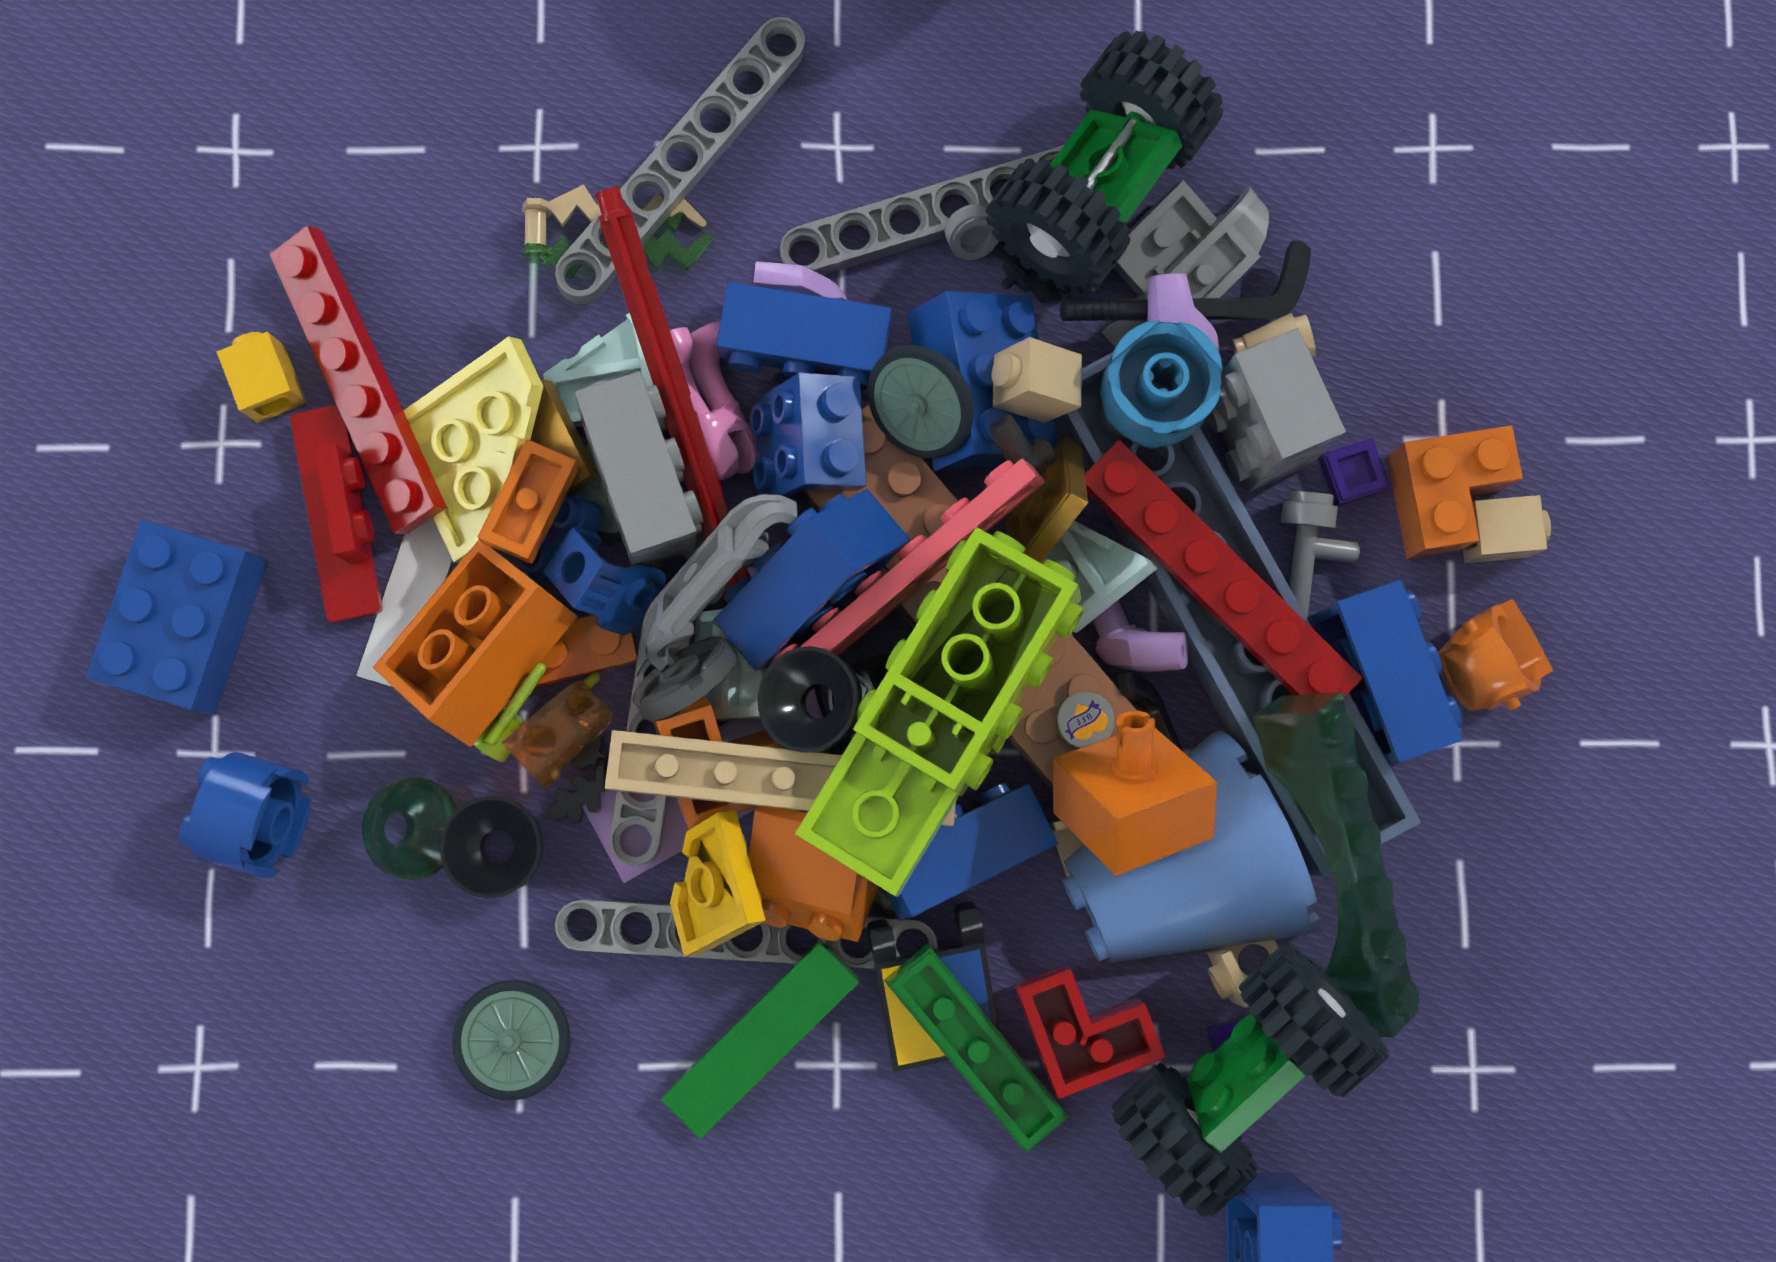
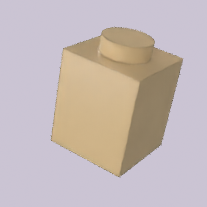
[991,337,1082,423]
[1463,495,1551,563]

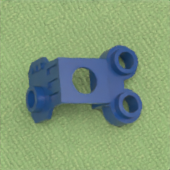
[522,495,666,635]

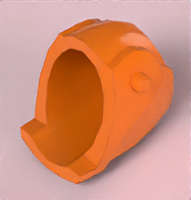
[1438,599,1553,711]

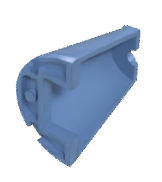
[1062,730,1320,963]

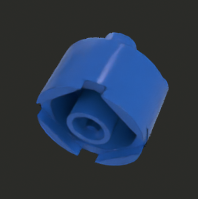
[179,752,311,878]

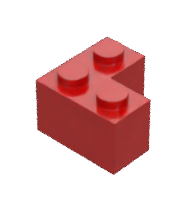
[1013,965,1166,1099]

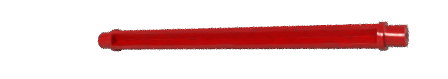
[595,186,750,600]

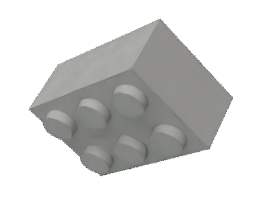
[1206,328,1346,493]
[574,371,703,566]

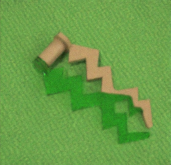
[522,184,712,280]

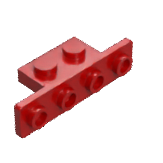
[290,405,383,623]

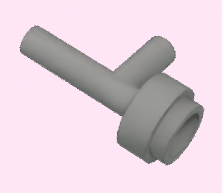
[1280,491,1360,618]

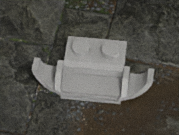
[1102,180,1269,348]
[643,494,797,671]

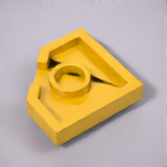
[670,811,766,957]

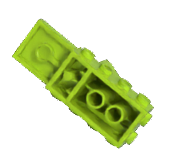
[795,527,1084,897]

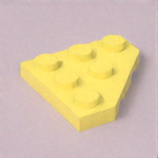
[403,337,544,562]

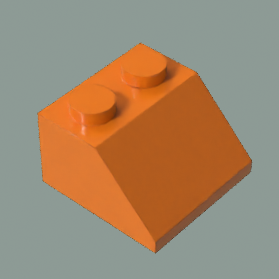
[748,806,879,942]

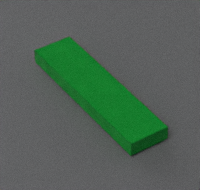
[661,939,860,1139]
[884,944,1069,1153]

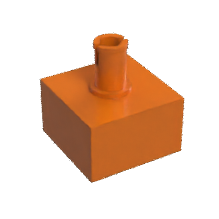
[1053,711,1217,876]

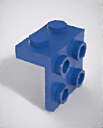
[750,373,866,498]

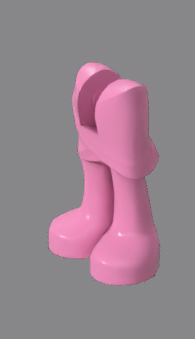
[670,321,759,481]

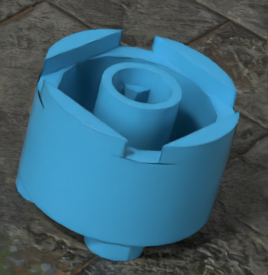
[1099,320,1223,449]

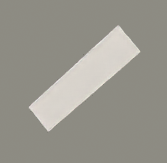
[356,518,452,687]

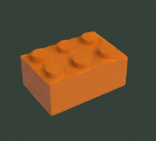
[372,540,578,747]

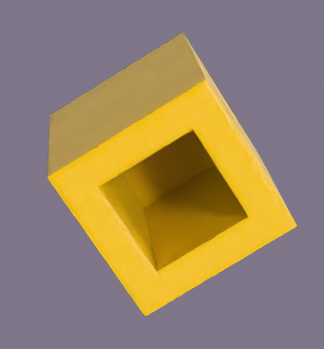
[217,331,307,423]

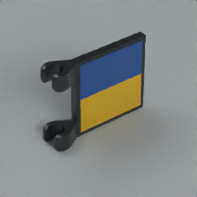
[866,901,999,1072]

